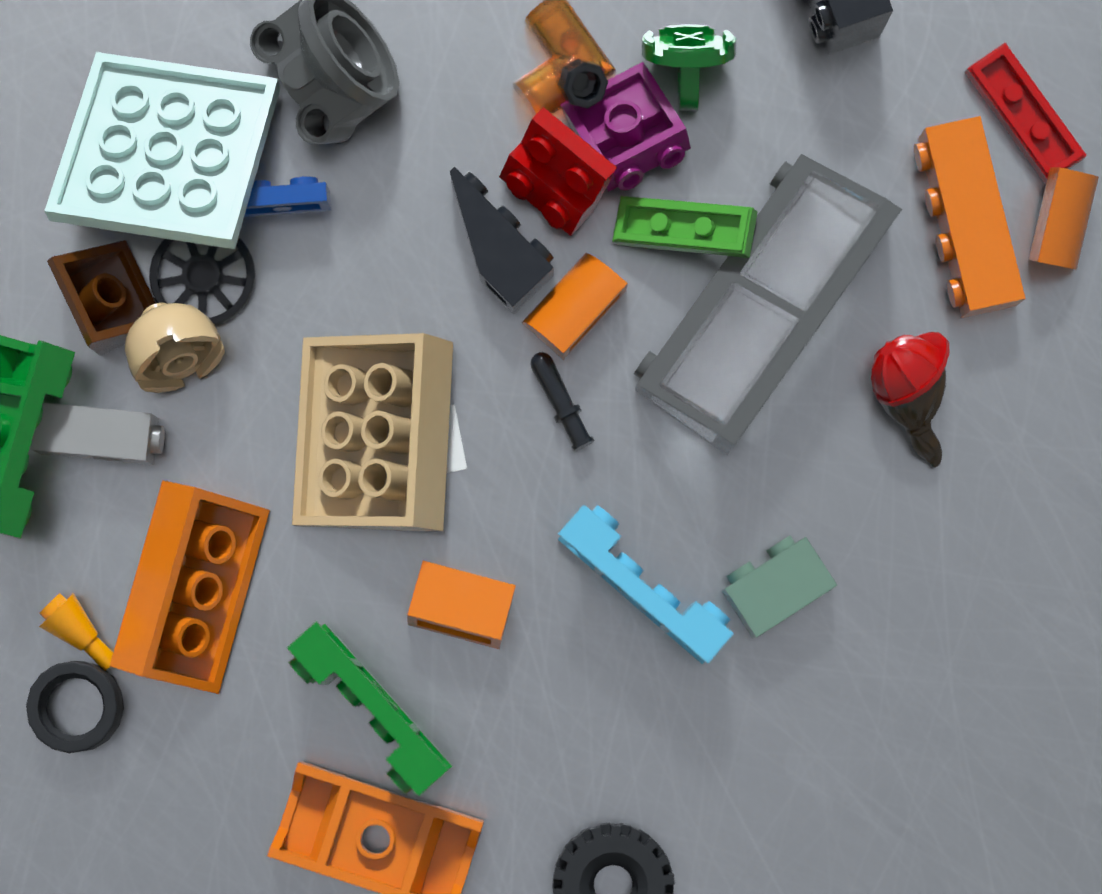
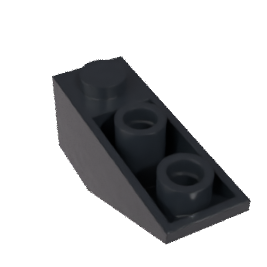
[449,166,554,314]

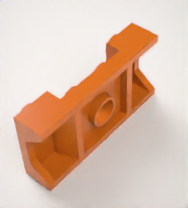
[267,761,484,894]

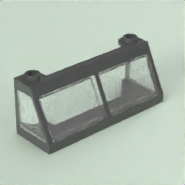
[634,154,902,455]

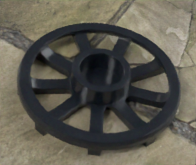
[149,237,256,326]

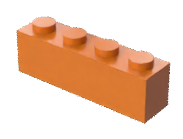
[914,116,1026,318]

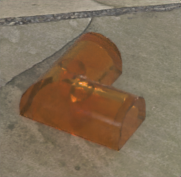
[513,0,616,116]

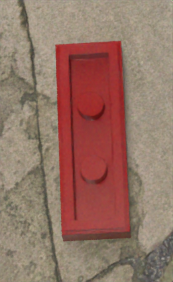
[965,43,1087,185]

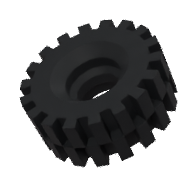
[553,822,675,894]

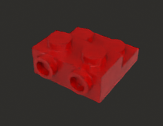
[499,107,617,236]

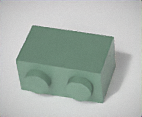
[722,535,838,639]

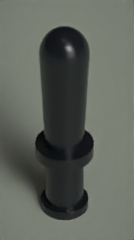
[530,352,595,451]

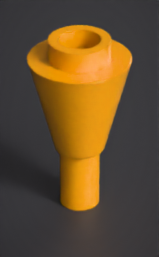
[39,593,113,671]

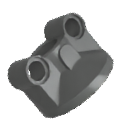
[250,0,400,144]

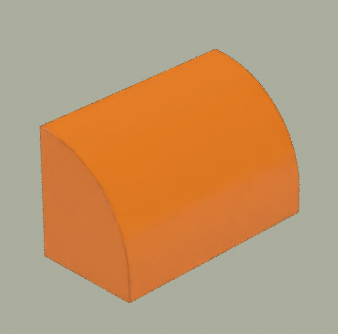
[1029,167,1099,270]
[522,253,628,360]
[407,561,516,649]

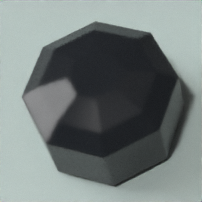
[558,58,608,109]

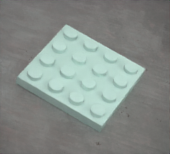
[45,52,280,249]

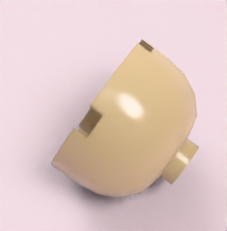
[125,303,225,393]

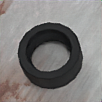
[26,661,124,753]

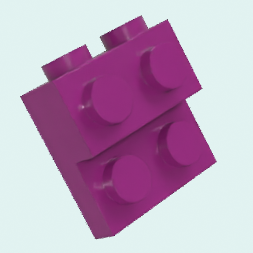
[561,62,691,192]

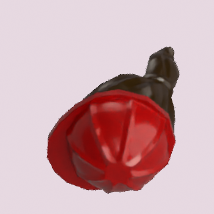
[871,332,950,468]

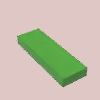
[612,196,758,258]

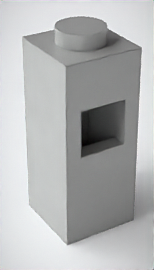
[31,403,165,465]

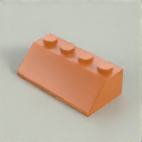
[110,480,270,694]

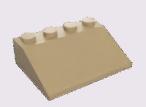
[292,333,453,531]

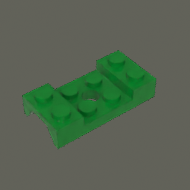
[0,335,75,539]
[287,621,452,797]

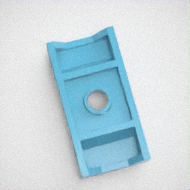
[558,505,734,664]

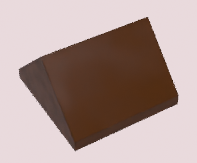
[47,240,156,356]

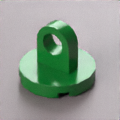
[642,24,736,110]

